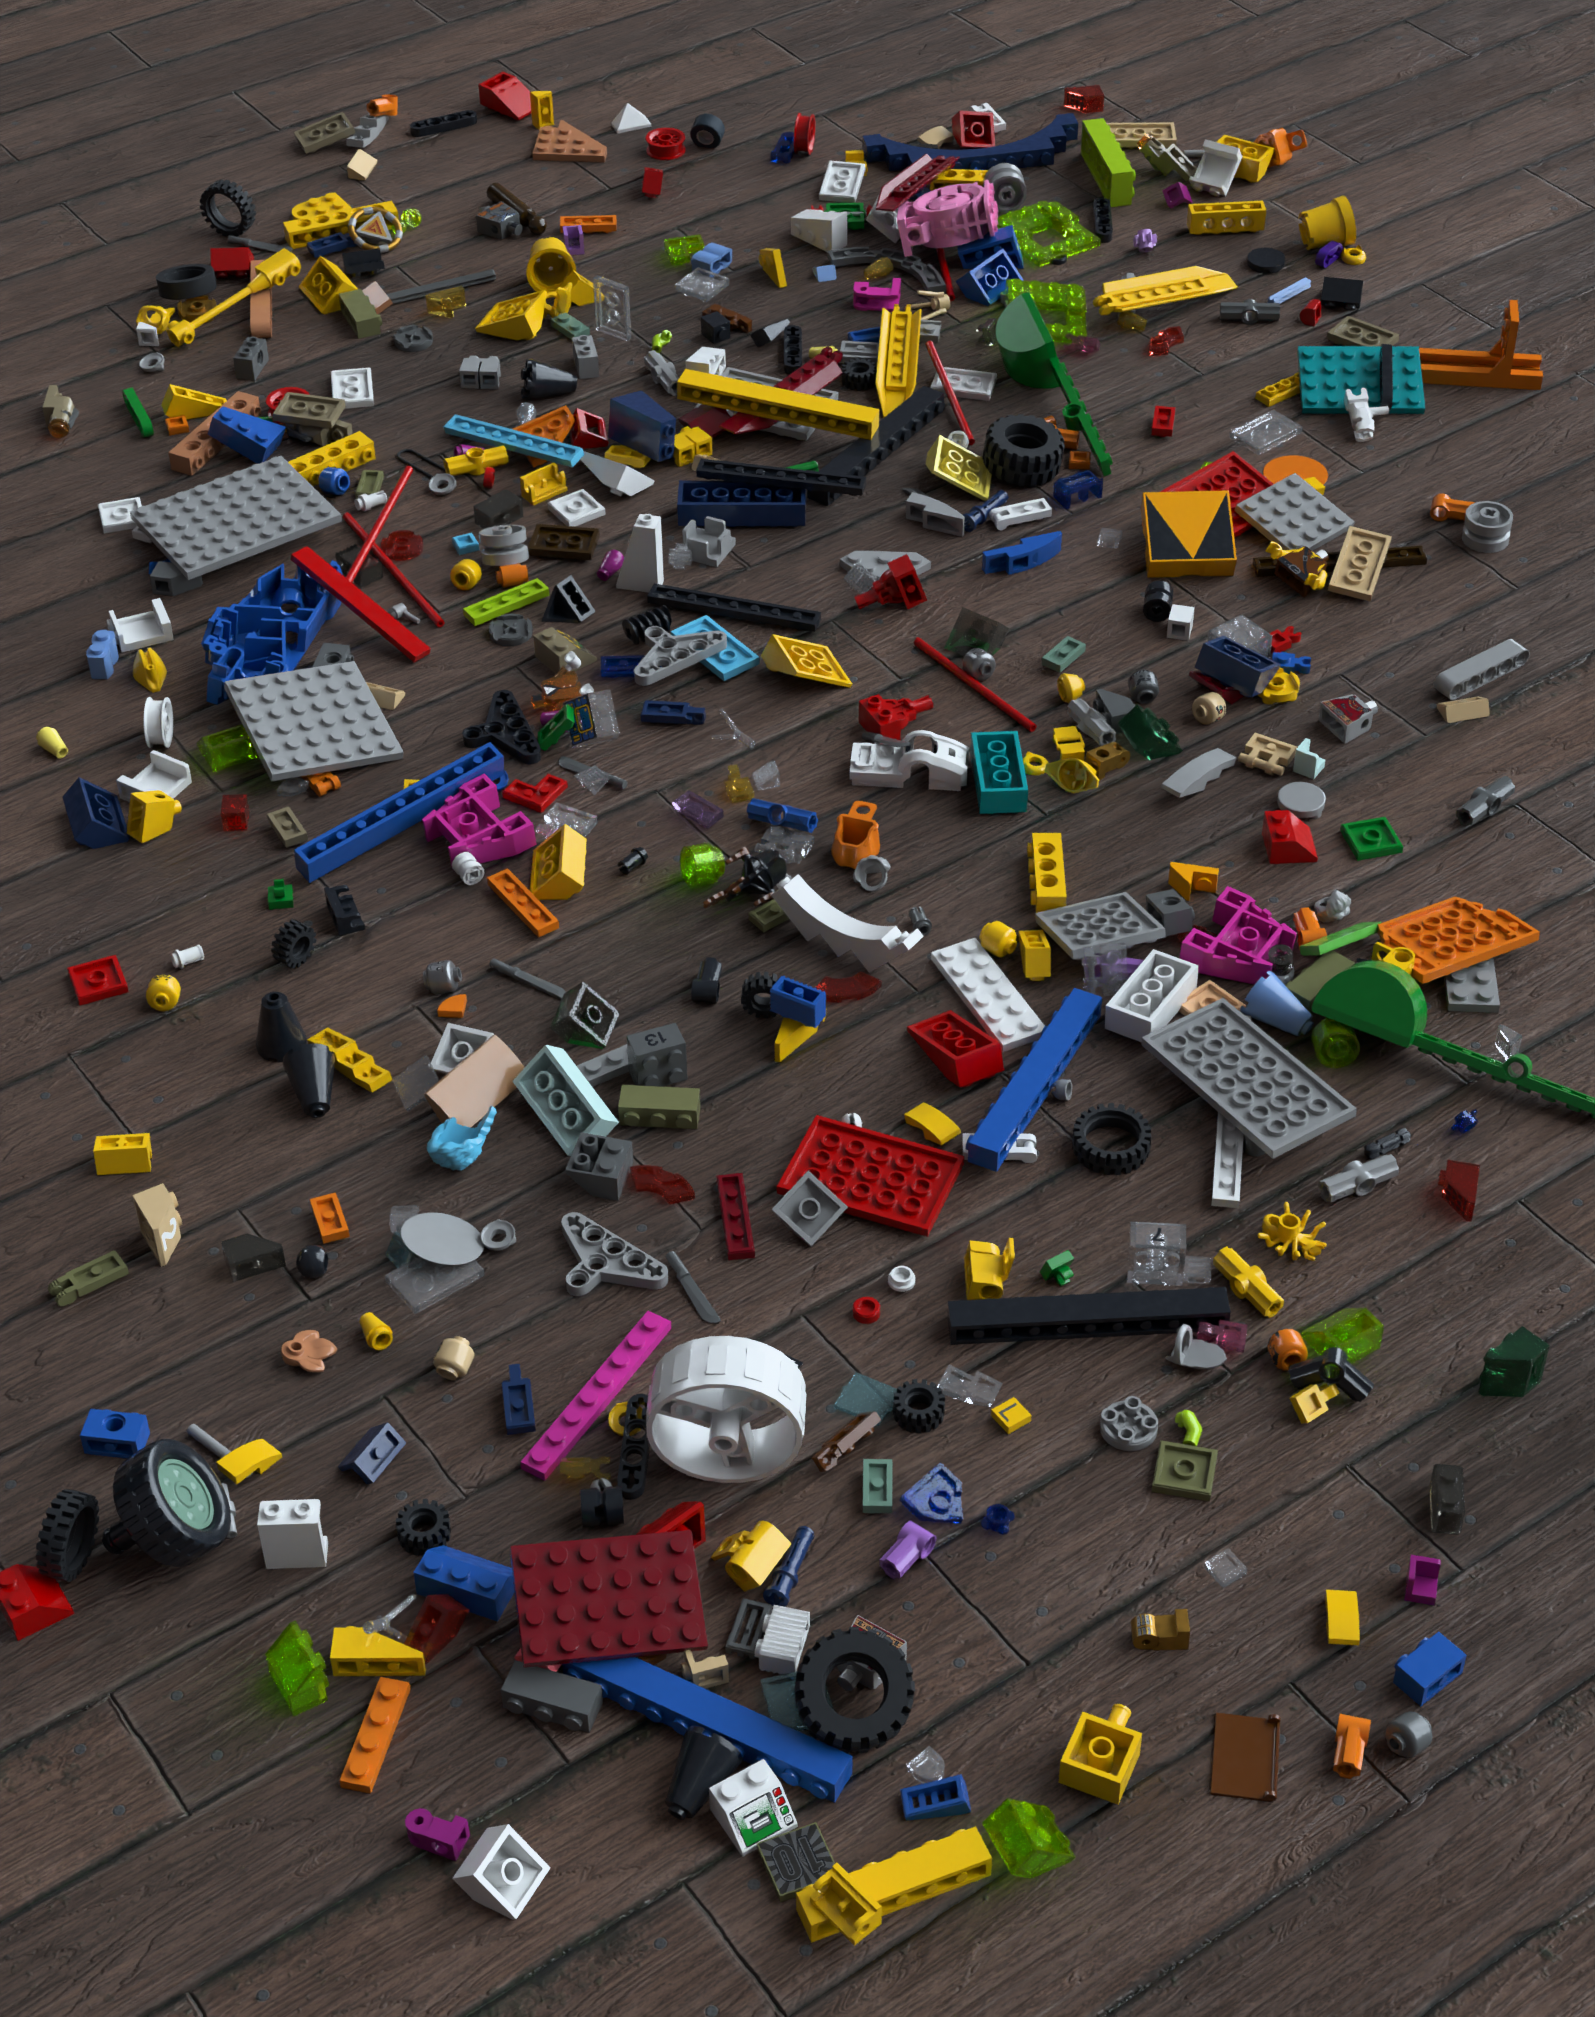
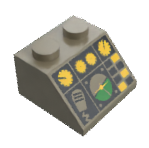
[533,627,597,676]

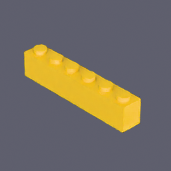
[796,1826,992,1943]

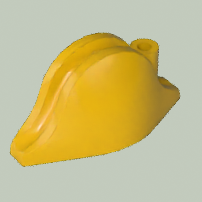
[133,647,167,693]
[1045,758,1099,793]

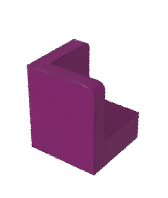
[1162,182,1193,208]
[1404,1555,1441,1605]

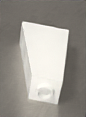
[616,514,664,592]

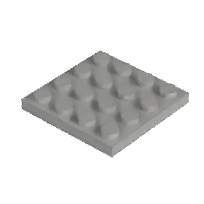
[1235,473,1355,551]
[1035,892,1166,960]

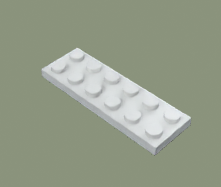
[931,938,1045,1053]

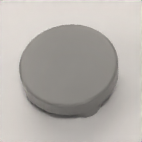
[1277,782,1326,819]
[1100,1396,1158,1451]

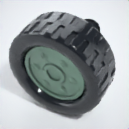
[102,1439,231,1567]

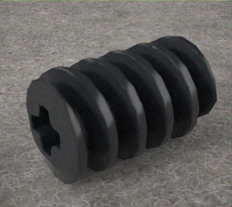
[622,606,672,645]

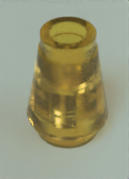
[863,257,893,280]
[1117,310,1148,331]

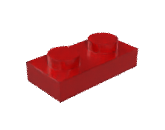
[1151,406,1176,437]

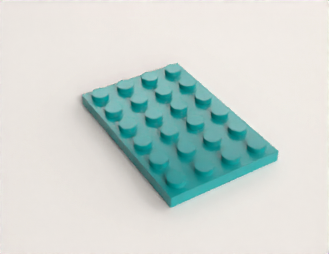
[1297,346,1425,414]

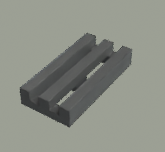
[725,1598,772,1660]

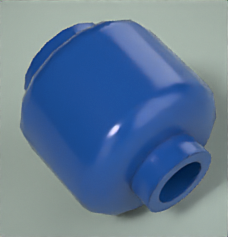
[318,467,350,495]

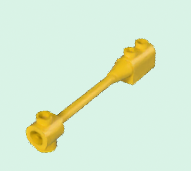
[166,248,301,347]

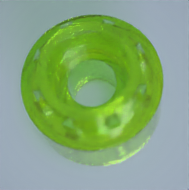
[680,843,725,887]
[1311,1018,1360,1068]

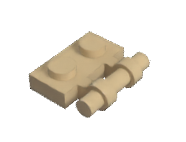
[1238,733,1297,776]

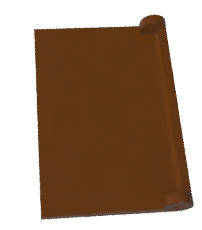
[1211,1712,1281,1802]

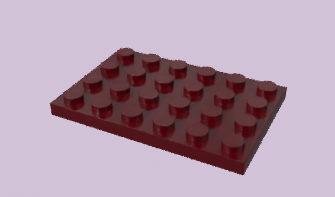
[510,1530,708,1668]

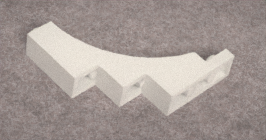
[771,874,923,973]

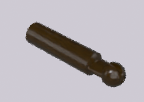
[486,182,547,235]

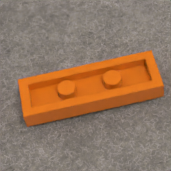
[560,215,617,233]

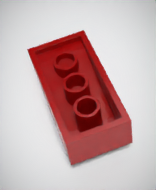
[907,1010,1004,1087]

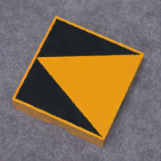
[1141,490,1237,578]

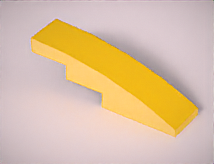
[307,1027,392,1093]

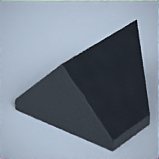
[541,575,596,623]

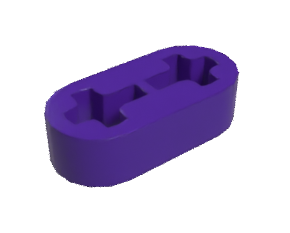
[1315,240,1343,268]

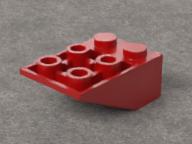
[478,72,531,120]

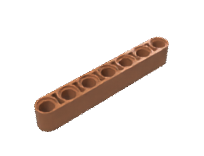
[250,260,272,338]

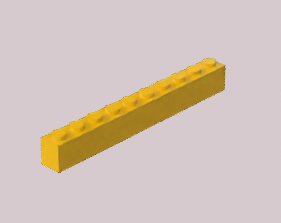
[677,369,879,440]

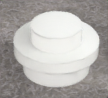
[888,1266,915,1292]

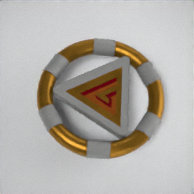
[348,207,403,253]

